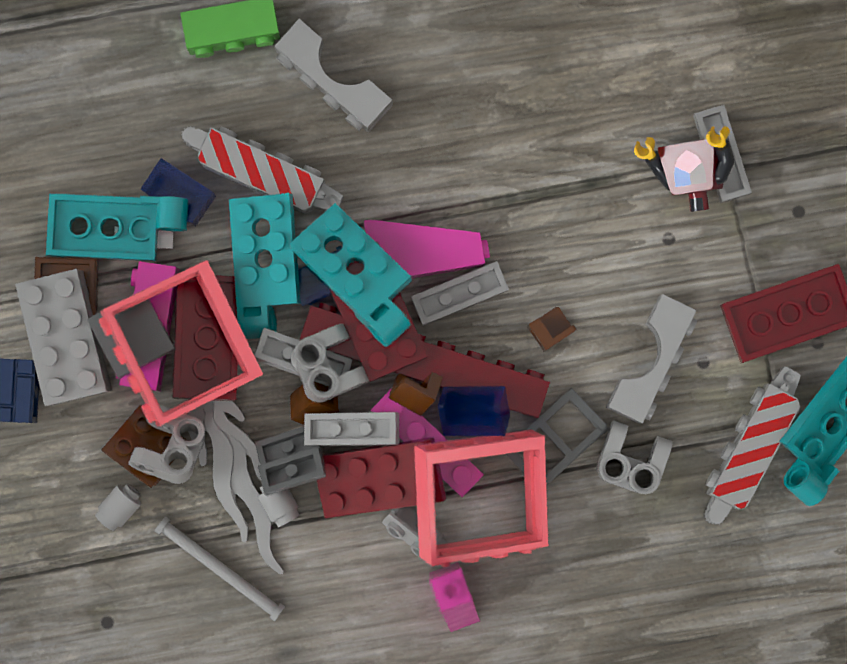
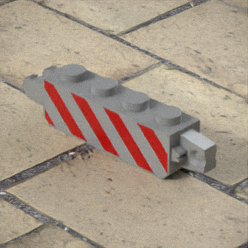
[181,126,343,214]
[703,366,801,525]

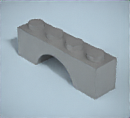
[275,19,393,133]
[605,294,697,424]

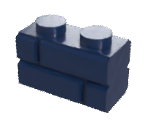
[0,359,39,423]

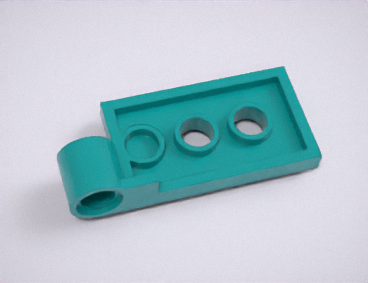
[46,193,189,261]
[229,193,300,339]
[289,203,412,347]
[779,356,847,506]

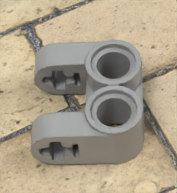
[290,323,369,403]
[129,405,205,484]
[596,420,673,494]

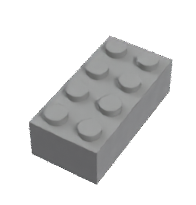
[15,269,112,406]

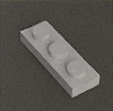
[693,105,752,203]
[411,261,509,326]
[254,328,353,386]
[304,412,399,446]

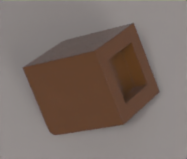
[527,307,577,352]
[388,372,443,416]
[290,381,339,425]

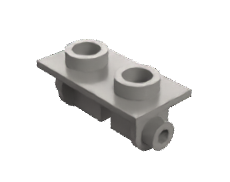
[382,507,447,558]

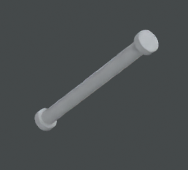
[155,516,286,621]

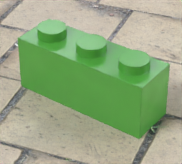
[180,0,281,58]

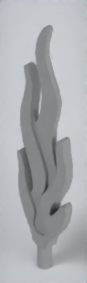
[188,400,284,574]

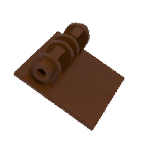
[101,405,188,488]

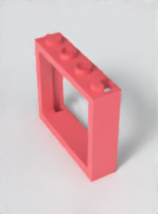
[98,260,263,426]
[414,430,548,567]

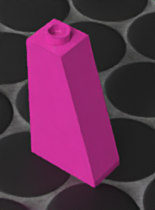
[364,220,490,278]
[429,562,480,632]

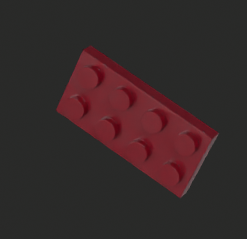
[330,241,428,382]
[720,264,847,363]
[172,275,238,401]
[317,437,446,518]

